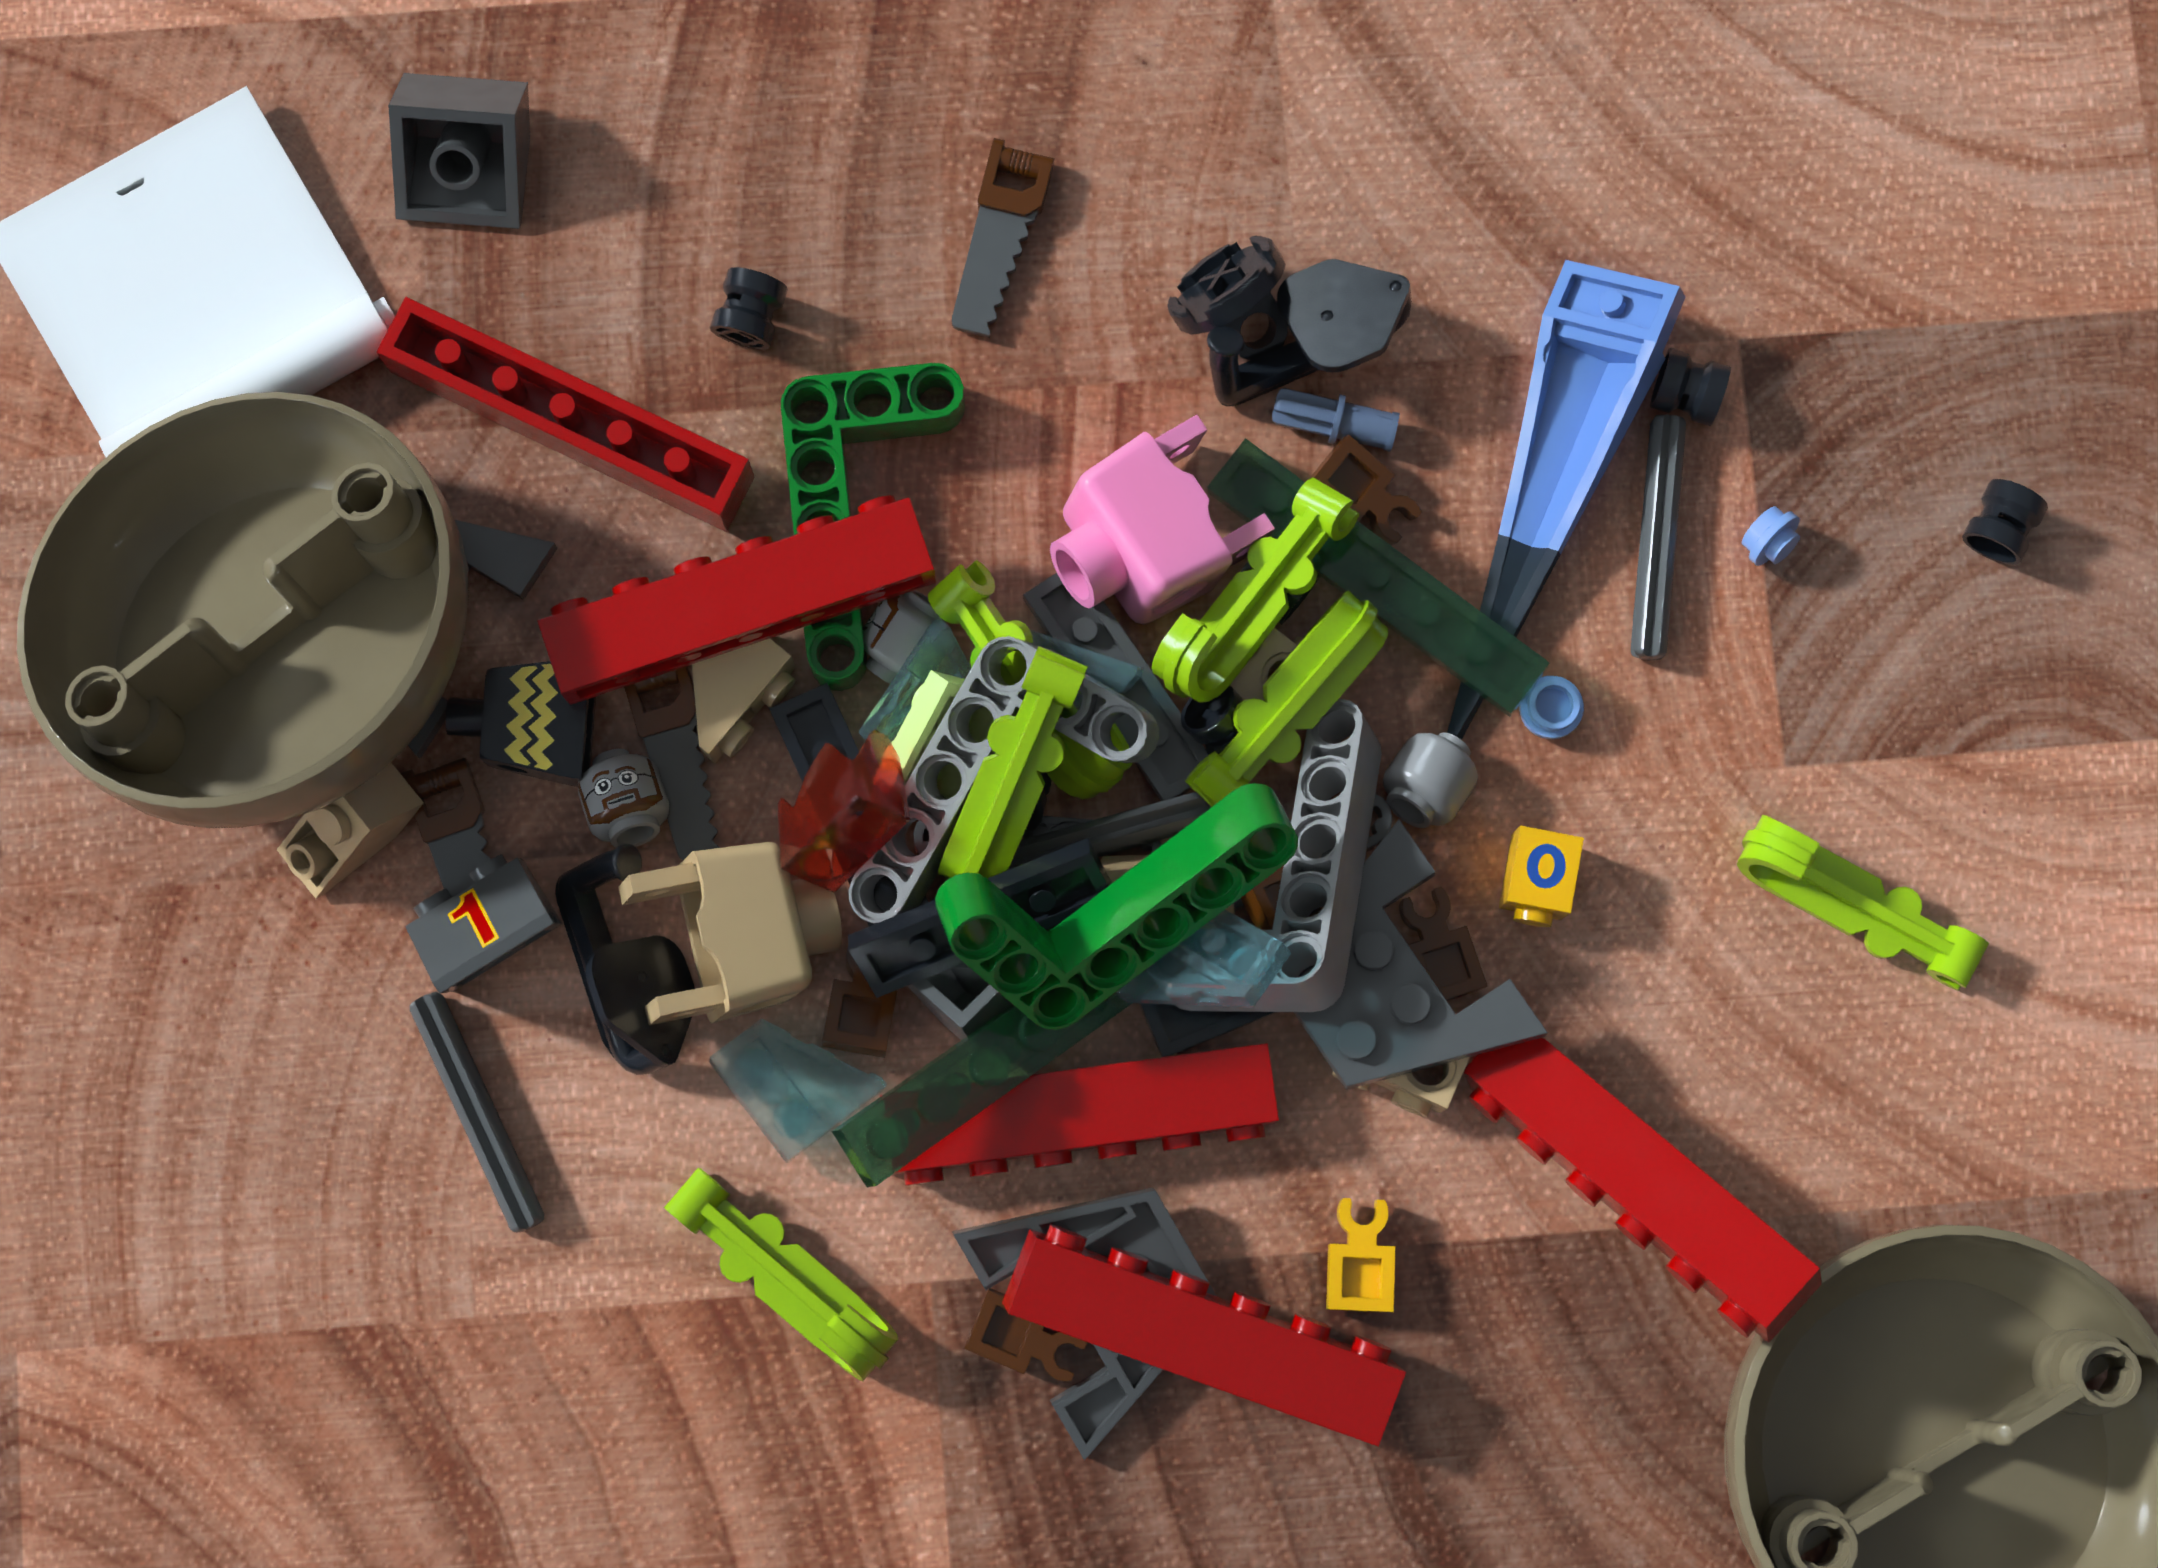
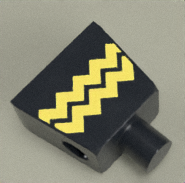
[446,661,596,787]

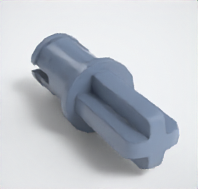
[1272,388,1400,452]

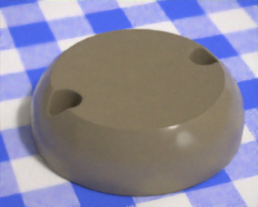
[17,392,469,828]
[1724,1225,2158,1568]

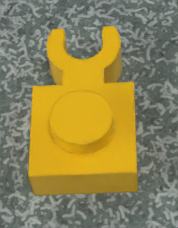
[1326,1198,1395,1312]

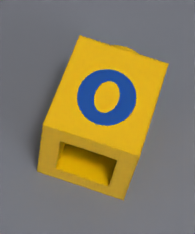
[1499,825,1584,927]

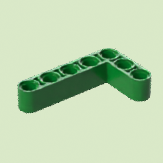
[781,363,965,691]
[935,783,1298,1030]

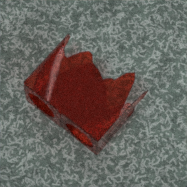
[778,729,911,893]

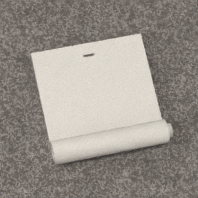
[0,86,395,457]

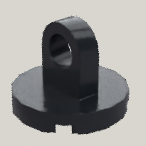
[1167,236,1288,360]

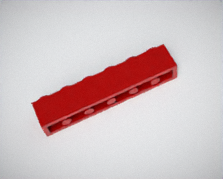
[377,297,755,532]
[537,495,936,705]
[1464,1037,1822,1343]
[880,1043,1279,1186]
[1002,1225,1406,1447]

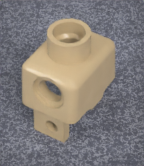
[618,842,842,1025]

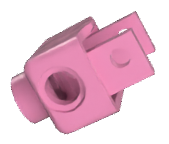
[1050,415,1275,624]

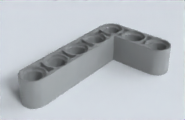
[848,636,1159,923]
[1147,699,1382,1012]

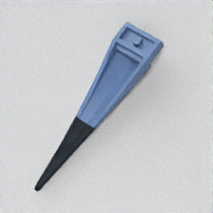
[1447,260,1686,740]

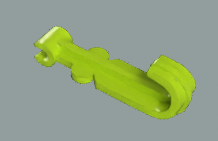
[1152,477,1359,702]
[928,560,1132,799]
[1185,590,1388,807]
[938,646,1088,879]
[1737,815,1989,991]
[664,1168,899,1381]

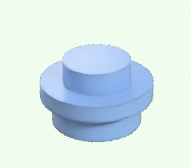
[1742,506,1800,566]
[1519,676,1584,739]

